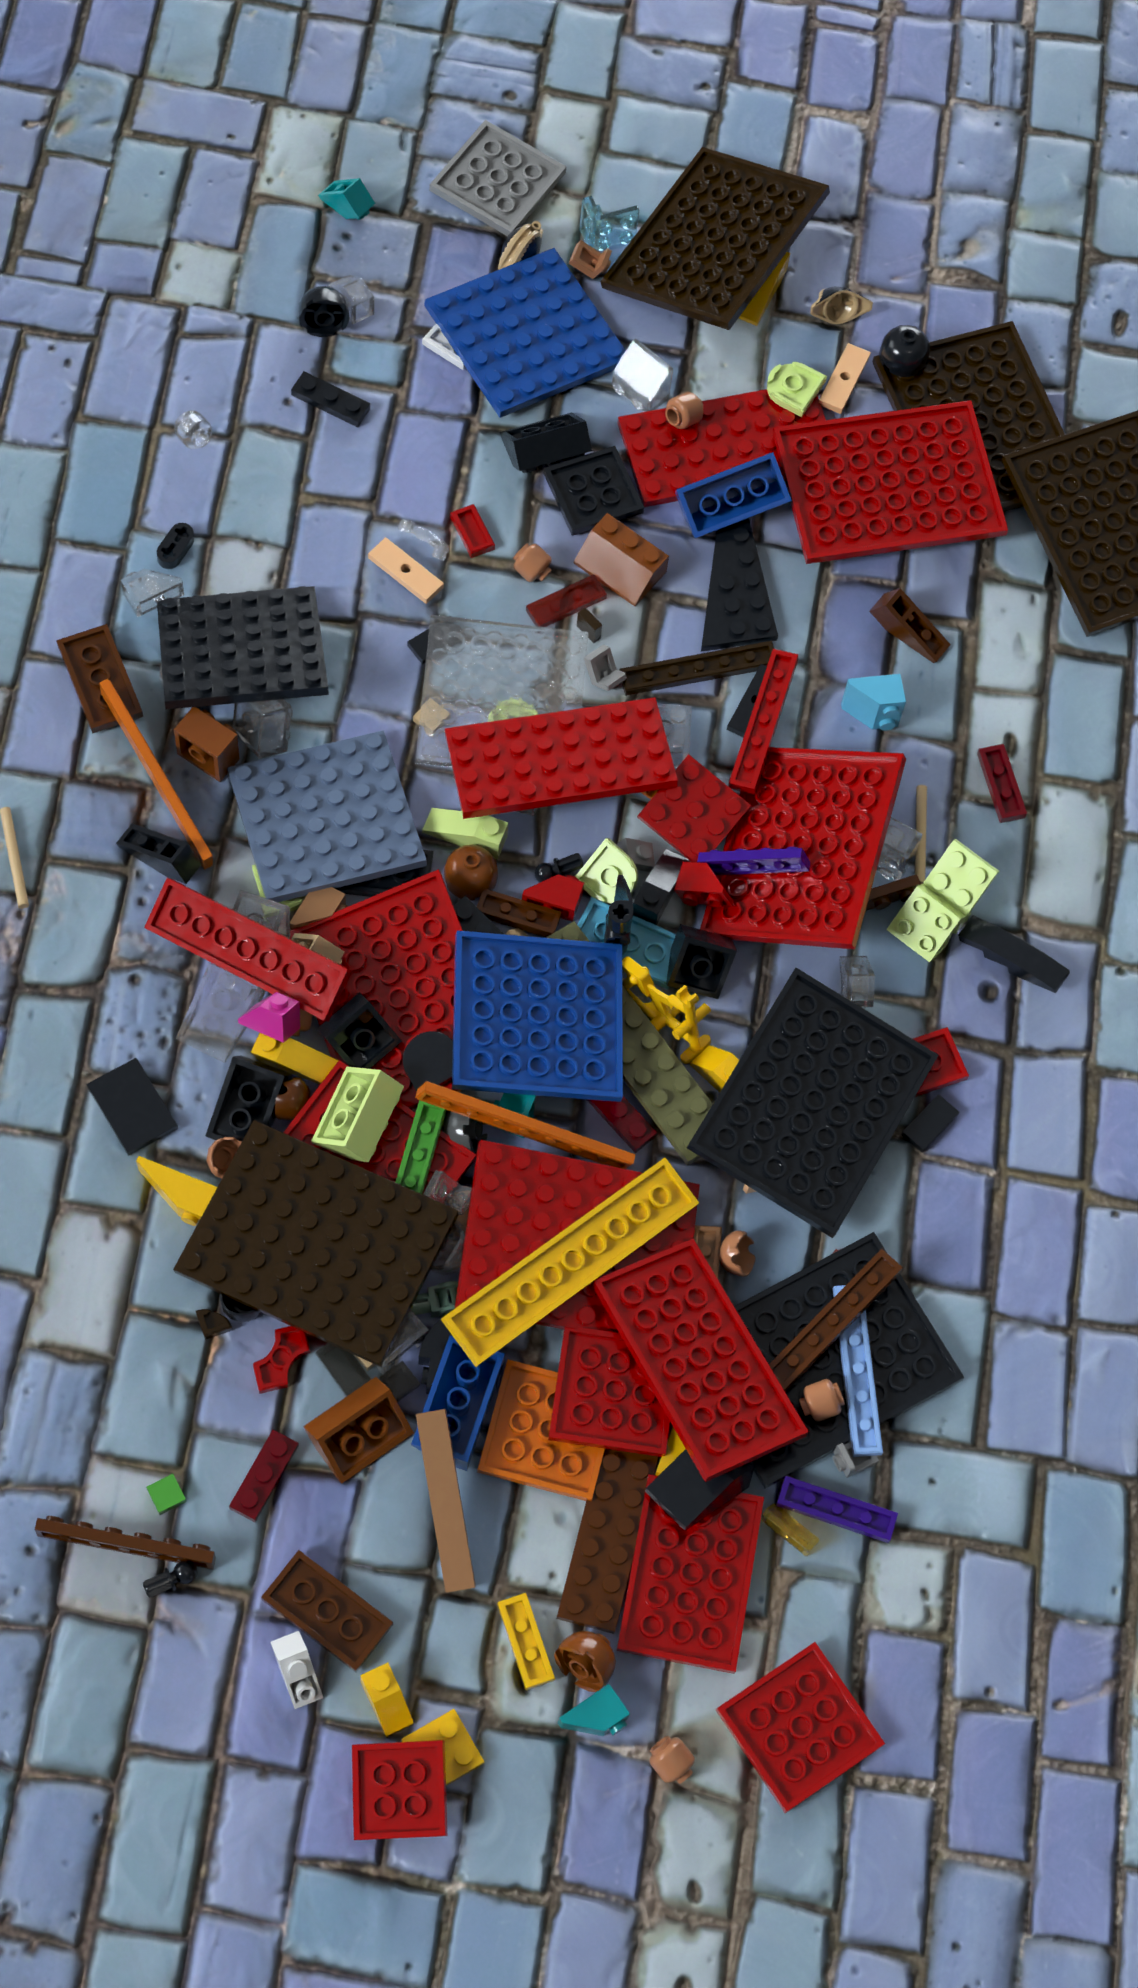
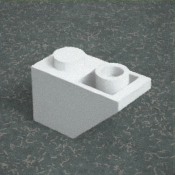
[270,1631,323,1709]

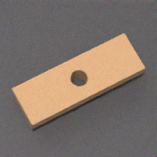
[818,343,871,414]
[368,537,444,604]

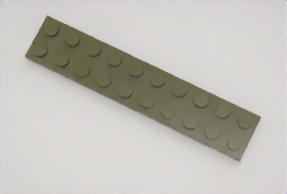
[546,921,712,1166]

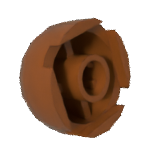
[444,844,498,901]
[554,1631,616,1692]

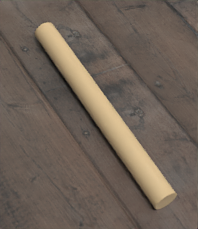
[915,785,927,884]
[0,807,29,909]

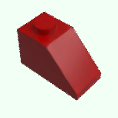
[522,874,584,922]

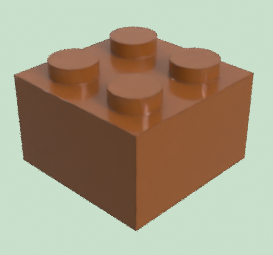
[174,707,240,782]

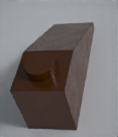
[869,588,951,663]

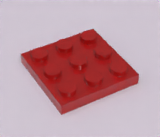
[637,754,751,862]
[352,1740,448,1840]

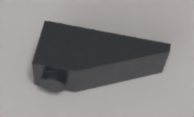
[116,823,202,884]
[633,849,690,926]

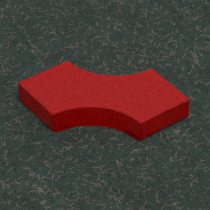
[253,1326,310,1394]

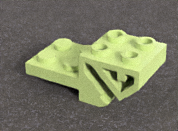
[886,839,1000,962]

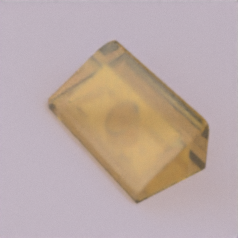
[761,1503,819,1556]

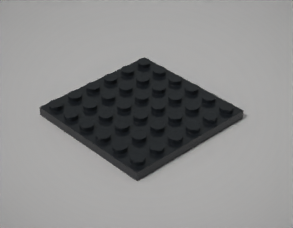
[157,586,329,710]

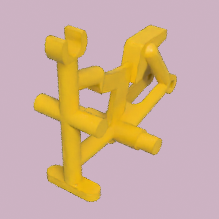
[622,956,711,1064]

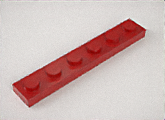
[729,649,799,794]

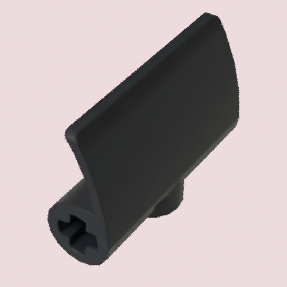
[603,875,633,955]

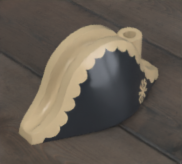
[498,221,543,269]
[810,286,873,324]

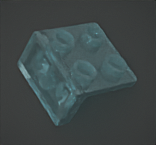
[579,196,640,250]

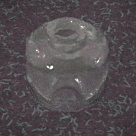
[174,410,212,449]

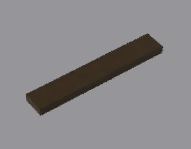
[619,641,774,696]

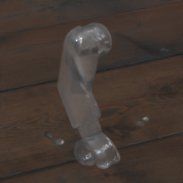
[398,520,449,561]

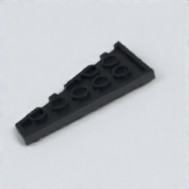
[701,518,778,652]

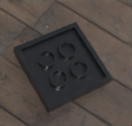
[543,446,644,536]

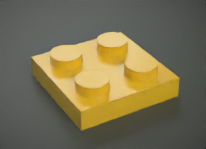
[401,1709,484,1786]

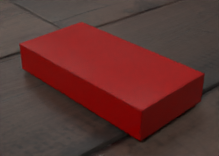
[450,504,495,558]

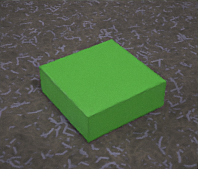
[146,1474,187,1515]

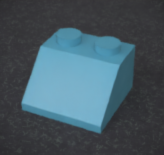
[841,674,906,731]

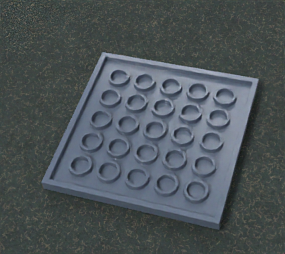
[227,730,427,905]

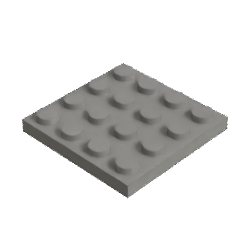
[429,120,566,236]

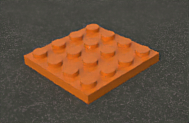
[477,1359,605,1501]

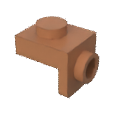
[569,240,612,279]

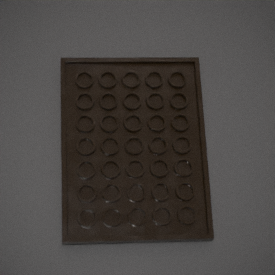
[600,147,830,330]
[872,321,1065,512]
[1002,410,1138,637]
[173,1120,459,1367]

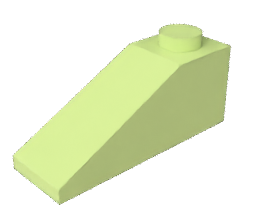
[422,808,508,859]

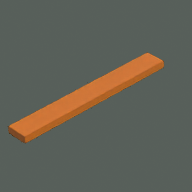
[99,679,213,870]
[415,1081,636,1169]

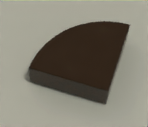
[196,1309,233,1340]

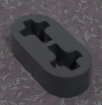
[157,523,194,569]

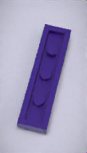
[697,847,810,875]
[776,1476,898,1543]

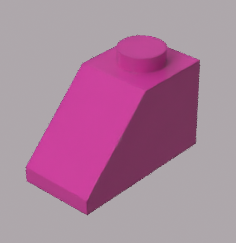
[238,992,300,1043]

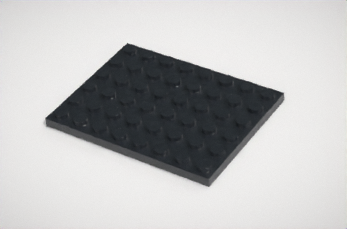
[686,968,938,1238]
[734,1232,964,1489]

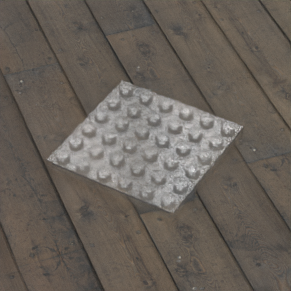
[415,615,588,767]

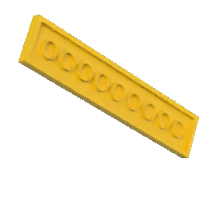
[441,1157,699,1367]

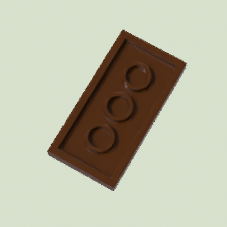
[56,624,143,734]
[261,1550,393,1673]

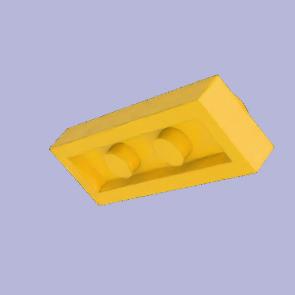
[497,1593,555,1690]

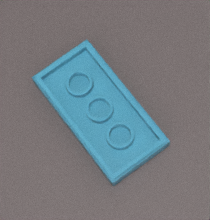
[577,897,676,990]

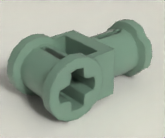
[407,1281,458,1319]

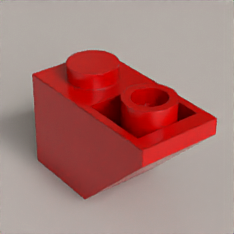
[674,862,734,908]

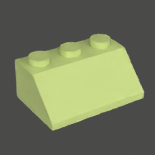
[311,1067,404,1162]

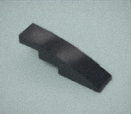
[958,915,1070,993]

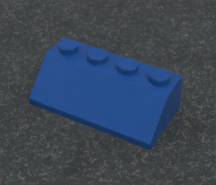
[675,452,792,539]
[411,1335,505,1471]

